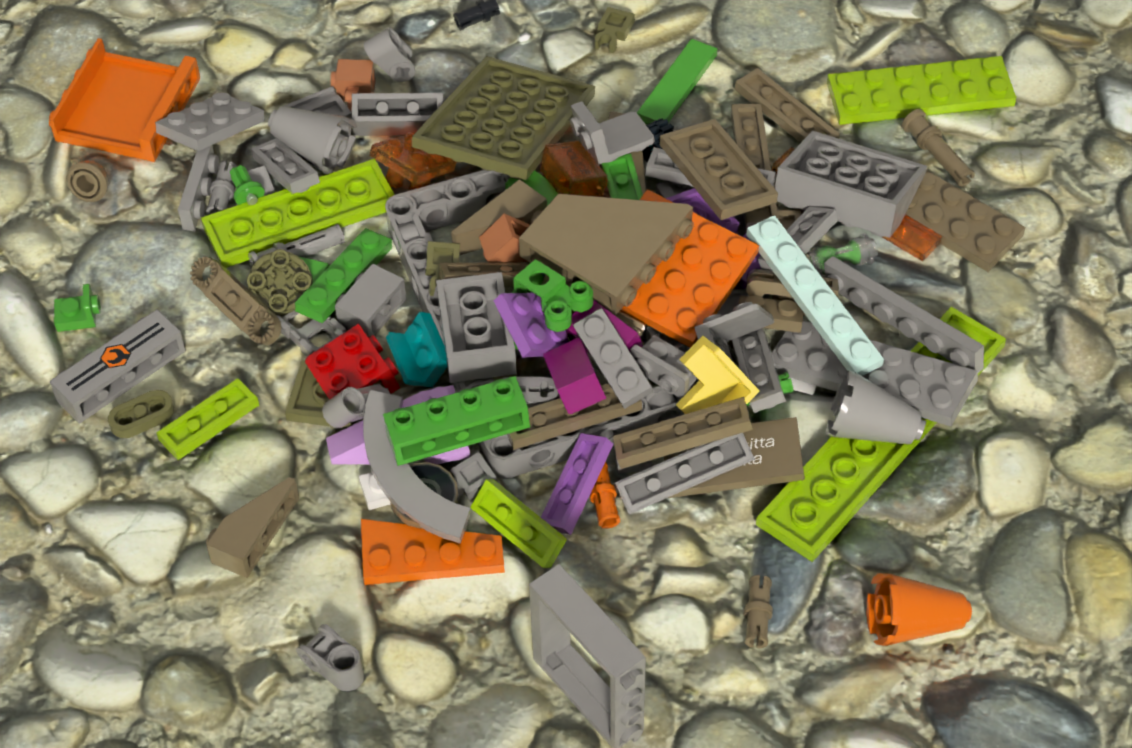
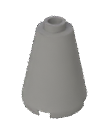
[268,106,357,174]
[826,370,926,444]

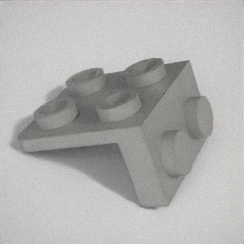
[570,101,655,164]
[694,302,775,364]

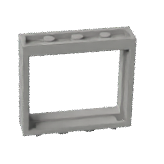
[529,564,646,748]

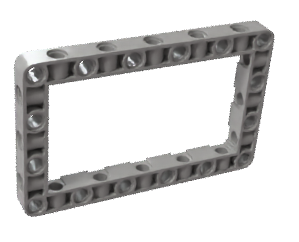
[385,144,690,479]

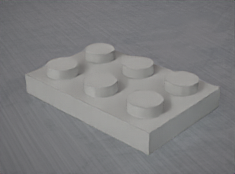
[155,93,265,151]

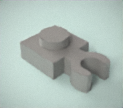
[450,452,498,501]

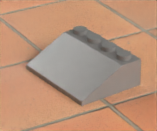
[775,131,927,238]

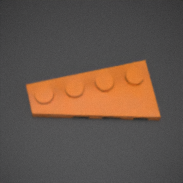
[361,519,505,585]

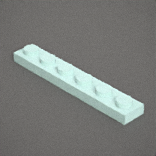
[746,215,884,376]

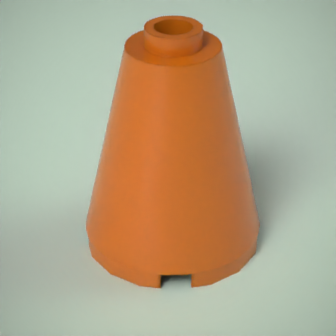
[866,573,972,646]

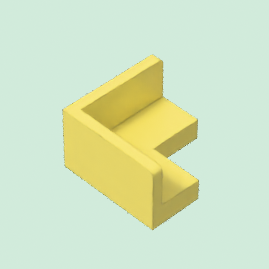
[676,336,759,414]

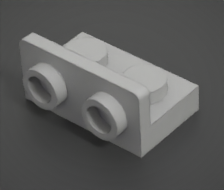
[630,335,699,399]

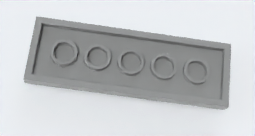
[771,320,978,426]

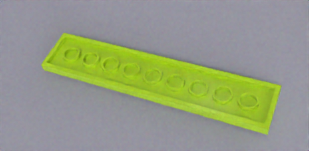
[756,307,1006,562]

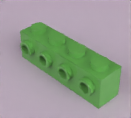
[383,376,530,466]

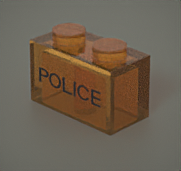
[540,141,607,197]

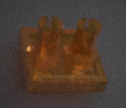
[369,132,457,191]

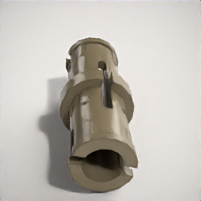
[744,575,773,649]

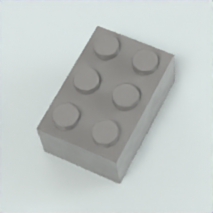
[436,272,517,383]

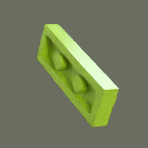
[156,378,259,460]
[470,479,567,568]

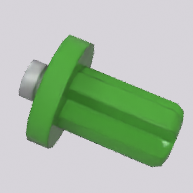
[230,165,265,205]

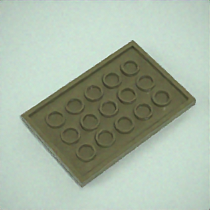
[412,56,595,180]

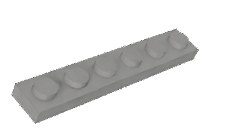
[824,256,984,373]

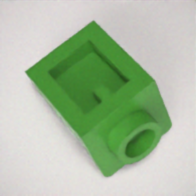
[54,284,101,332]

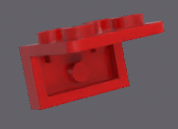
[305,324,400,399]

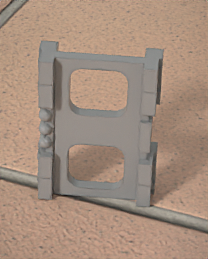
[277,311,346,357]

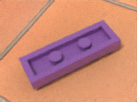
[541,433,613,535]

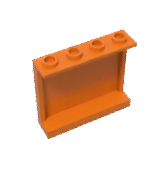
[49,38,200,162]

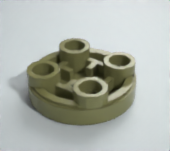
[247,249,313,316]

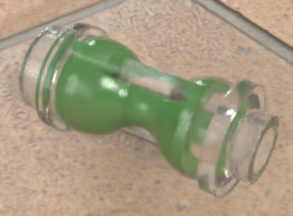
[805,233,878,277]

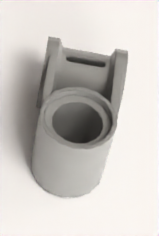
[364,27,415,82]
[296,624,365,691]

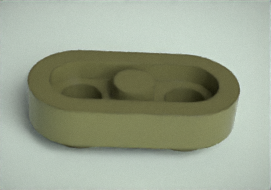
[108,390,174,438]

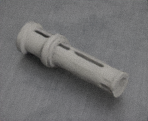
[248,224,345,268]

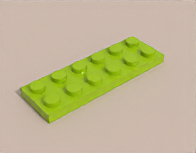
[827,56,1017,125]
[201,158,395,268]

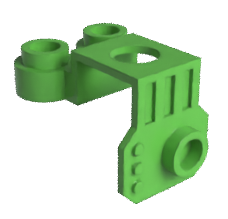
[512,259,594,332]

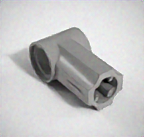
[322,384,390,428]

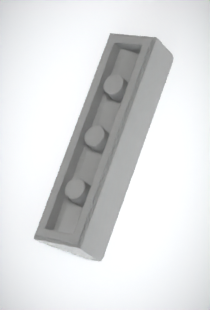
[614,433,755,514]

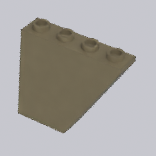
[519,194,694,315]

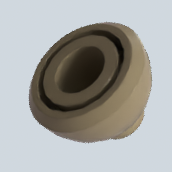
[66,161,109,202]

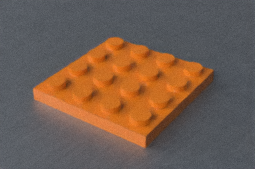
[620,189,759,348]

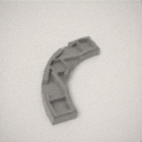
[363,390,471,544]

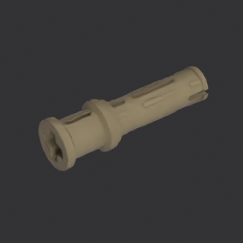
[901,109,975,187]

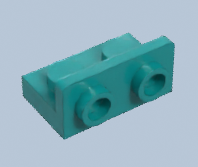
[386,312,448,387]

